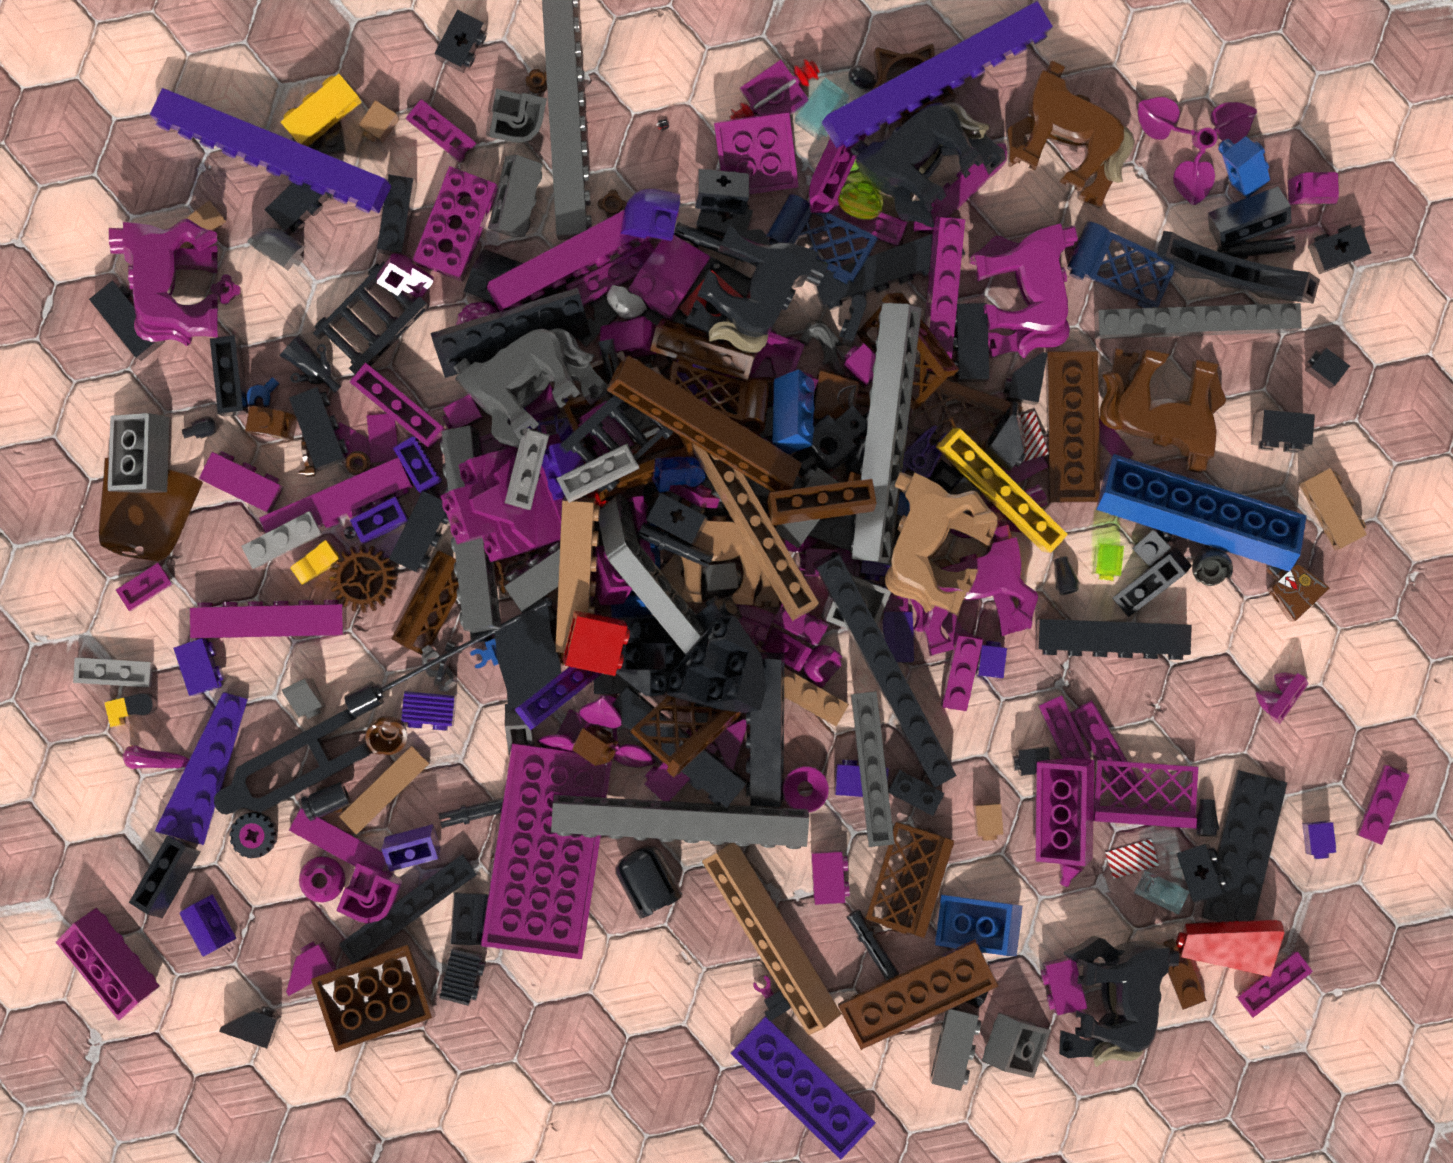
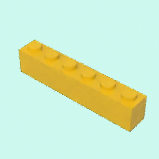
[936,428,1068,553]

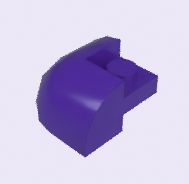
[620,188,680,241]

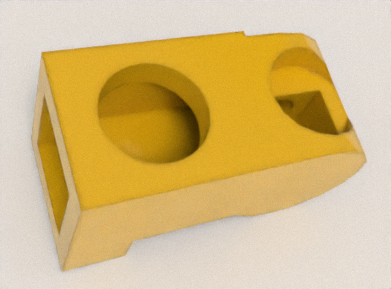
[290,540,342,585]

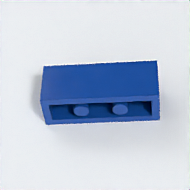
[773,369,815,454]

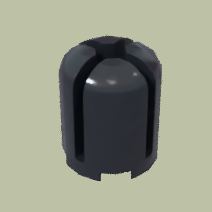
[615,846,683,919]

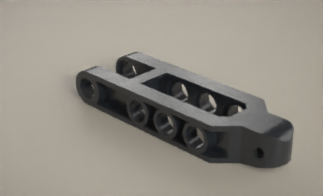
[214,709,373,815]

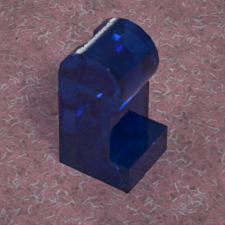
[653,457,706,492]

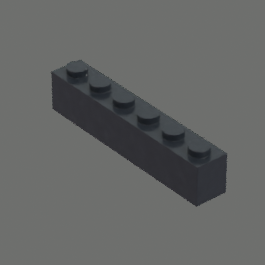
[813,234,965,310]
[1035,619,1192,660]
[746,652,785,807]
[611,685,746,808]

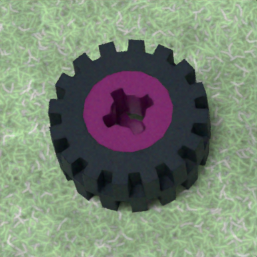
[229,812,278,859]

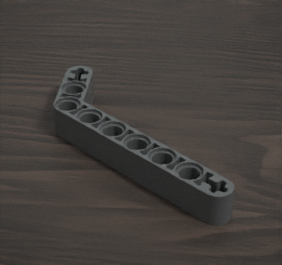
[599,495,705,654]

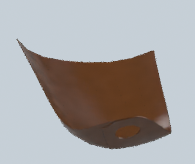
[99,458,203,561]

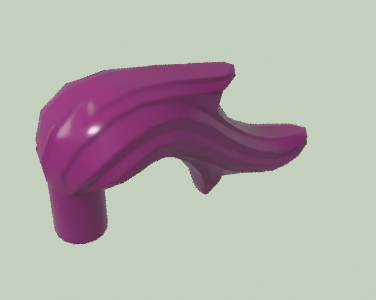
[122,745,190,769]

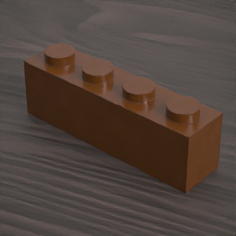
[768,479,877,526]

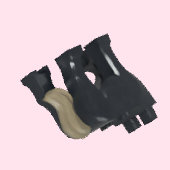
[851,102,1006,228]
[684,225,829,354]
[1059,936,1179,1067]

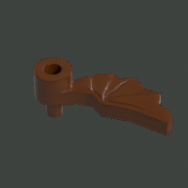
[299,437,316,477]

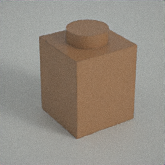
[359,100,399,144]
[973,803,1004,841]

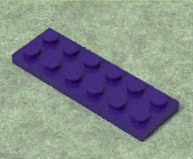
[730,1016,876,1160]

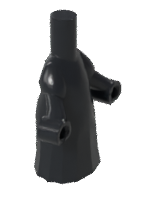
[280,334,342,393]

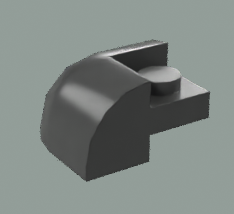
[486,88,547,143]
[247,228,306,271]

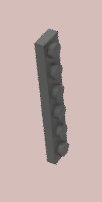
[851,691,894,847]

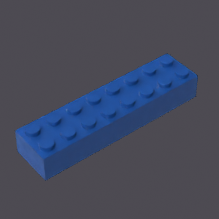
[1096,454,1307,572]

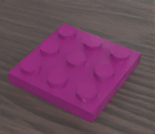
[714,111,799,195]

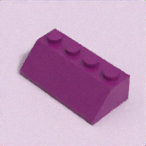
[1035,758,1095,866]
[55,907,160,1021]

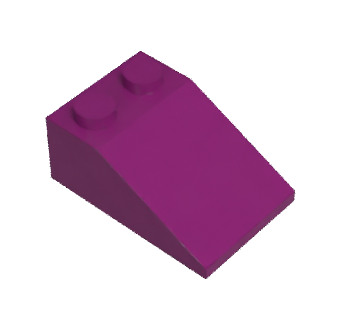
[628,235,711,321]

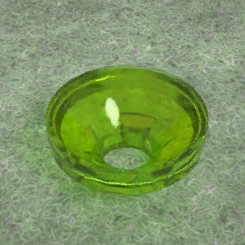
[838,180,883,219]

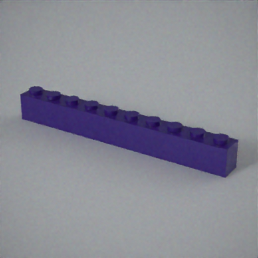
[821,1,1053,148]
[149,88,391,213]

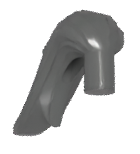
[799,320,846,376]

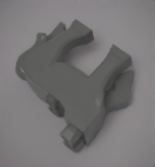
[454,328,609,448]

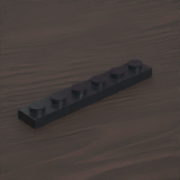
[339,854,478,964]

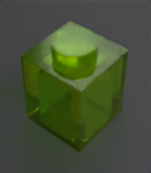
[1092,543,1124,581]

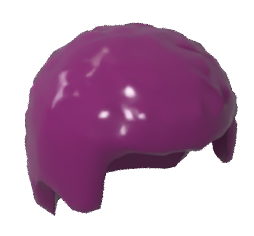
[803,645,842,688]

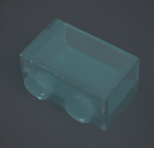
[795,78,850,141]

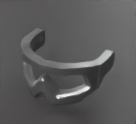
[421,645,457,692]

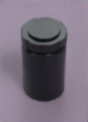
[301,781,351,821]

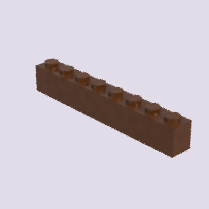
[607,355,802,492]

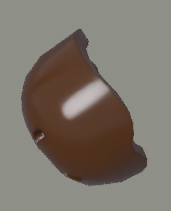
[365,716,407,755]

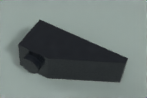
[1113,547,1192,617]

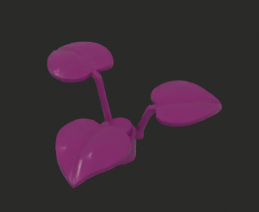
[1137,97,1257,205]
[537,695,656,768]

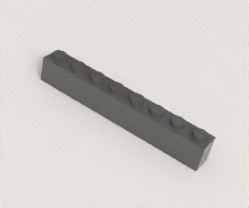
[1094,303,1302,339]
[440,426,502,633]

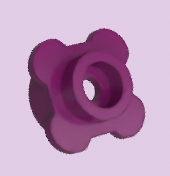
[210,274,241,305]

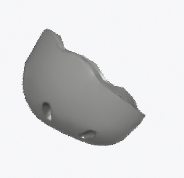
[607,285,647,320]

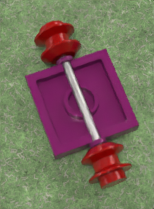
[729,59,820,119]

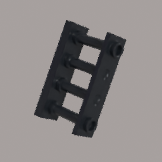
[313,261,429,375]
[559,395,674,492]

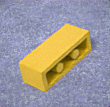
[281,74,362,147]

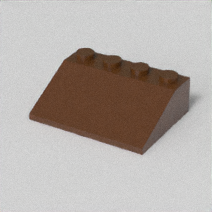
[311,945,436,1052]

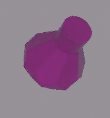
[1059,864,1083,887]

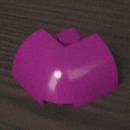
[336,862,402,923]

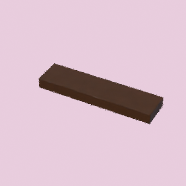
[882,833,937,934]

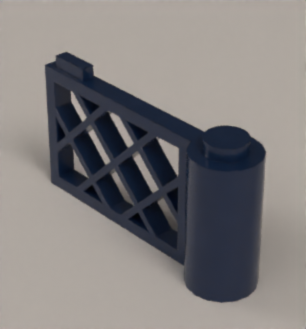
[766,194,878,284]
[1067,221,1174,308]

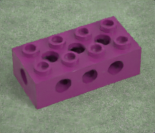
[413,166,498,282]

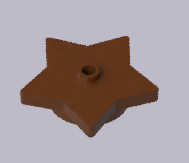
[871,44,957,125]

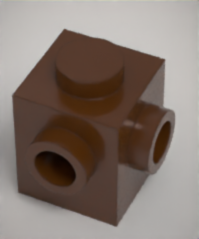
[572,726,618,766]

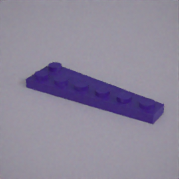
[155,692,248,845]

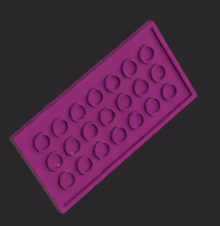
[481,743,612,960]

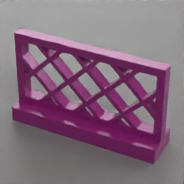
[1093,759,1199,828]

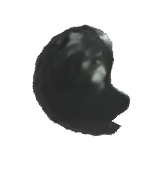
[1192,548,1233,586]

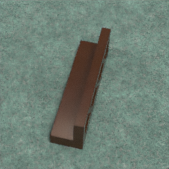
[650,318,758,380]
[391,550,459,655]

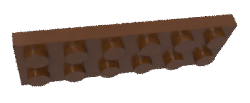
[1046,351,1100,503]
[838,939,998,1050]

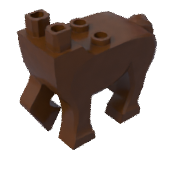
[1100,348,1226,473]

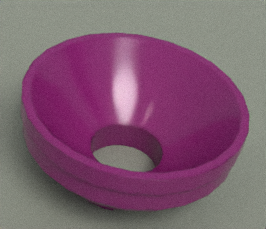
[783,766,829,812]
[299,856,346,903]

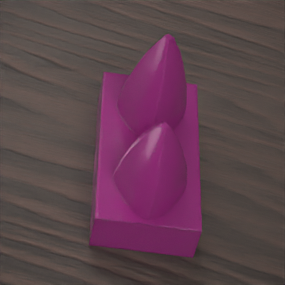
[1255,672,1309,724]

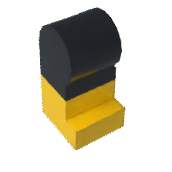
[104,693,157,727]

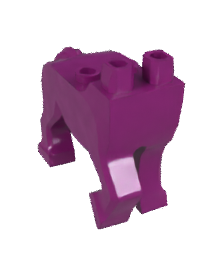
[109,219,218,346]
[969,223,1078,358]
[910,525,1038,656]

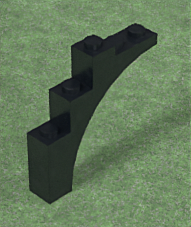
[1157,231,1320,304]

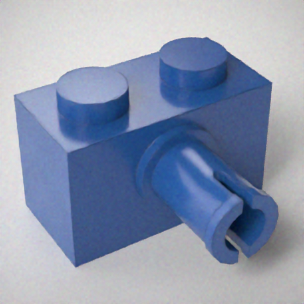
[1218,136,1270,198]

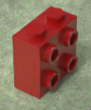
[562,610,630,676]

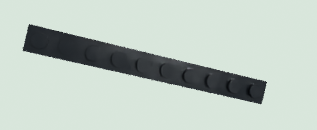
[813,551,957,788]

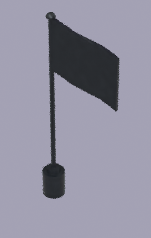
[344,597,562,718]

